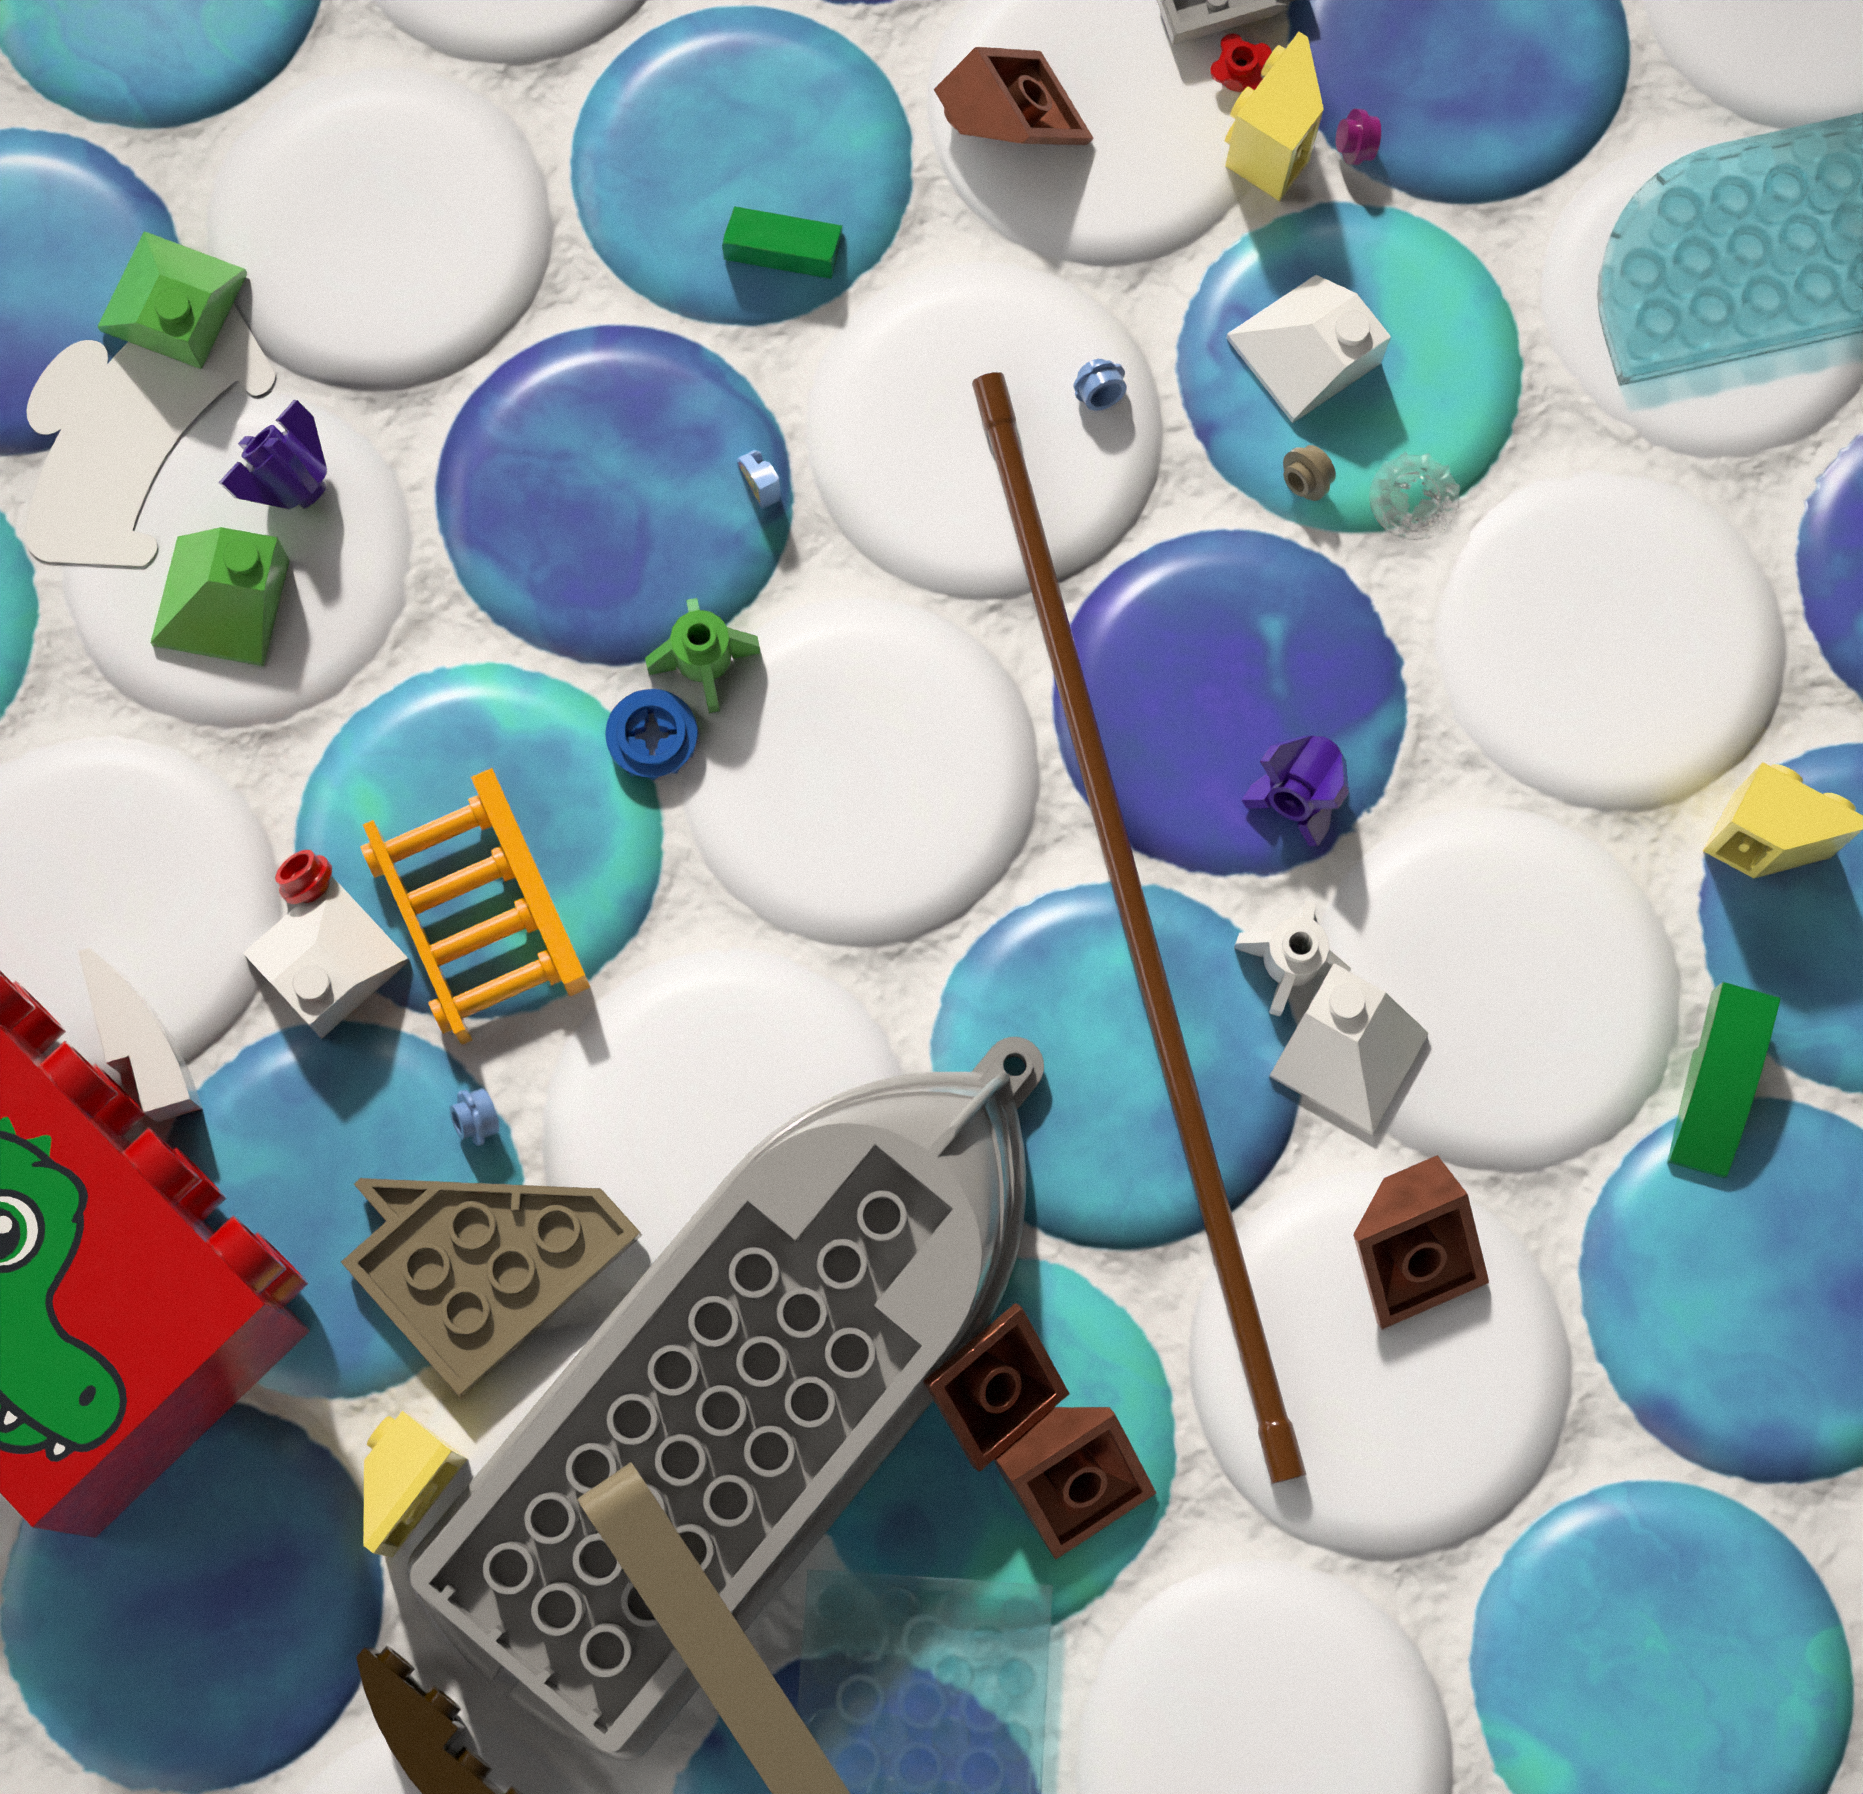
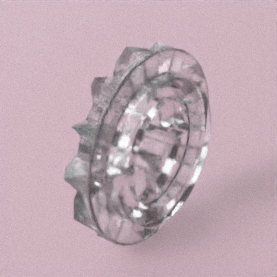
[1369,451,1460,540]

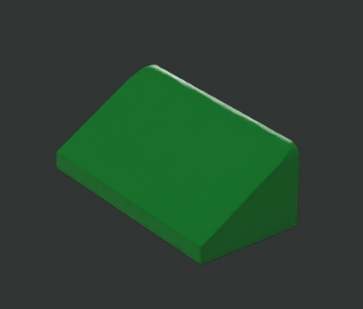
[722,206,843,279]

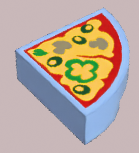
[737,450,781,509]

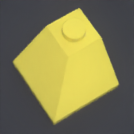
[364,1411,468,1558]

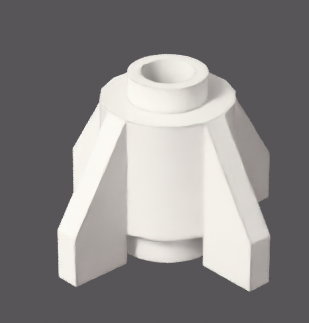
[1234,900,1351,1017]

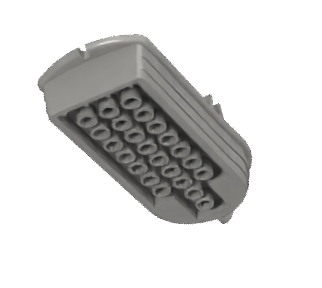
[407,1037,1044,1761]

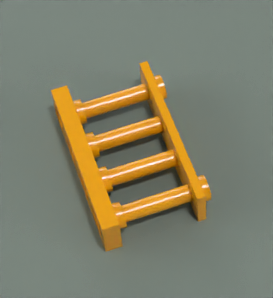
[360,768,591,1045]

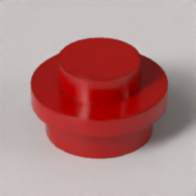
[275,850,333,904]

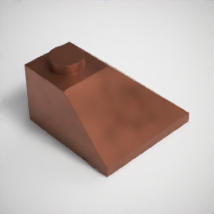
[933,47,1094,145]
[1353,1155,1489,1330]
[923,1303,1070,1472]
[993,1407,1156,1560]

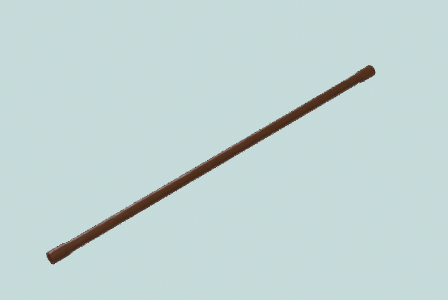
[972,372,1307,1484]

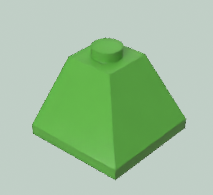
[97,231,247,369]
[150,527,290,666]

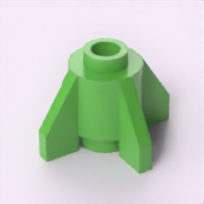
[645,598,761,714]

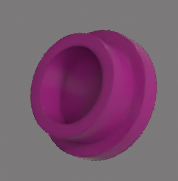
[1336,108,1381,165]

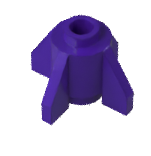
[218,400,327,510]
[1241,735,1349,846]

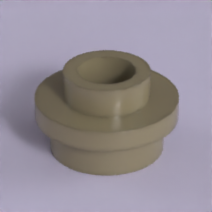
[1283,445,1336,501]

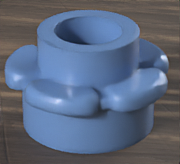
[1073,359,1127,411]
[450,1088,499,1146]

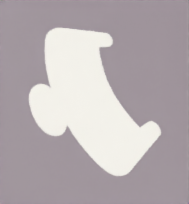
[25,303,276,567]

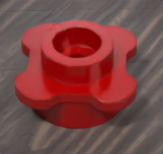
[1210,33,1272,92]

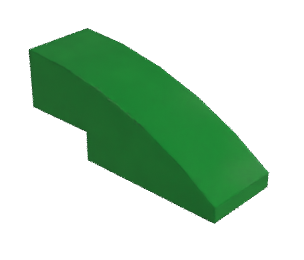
[1667,982,1781,1178]

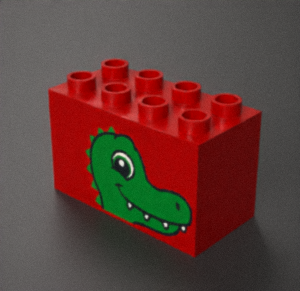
[0,970,310,1538]

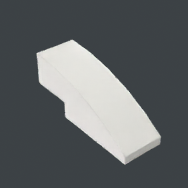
[78,948,202,1122]

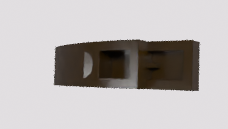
[356,1646,523,1794]

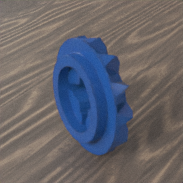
[605,689,698,781]

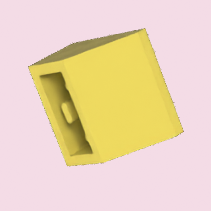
[1225,32,1324,201]
[1702,762,1863,879]

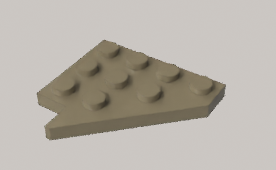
[341,1178,642,1398]

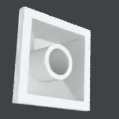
[1226,275,1391,423]
[243,876,410,1039]
[1269,963,1429,1135]

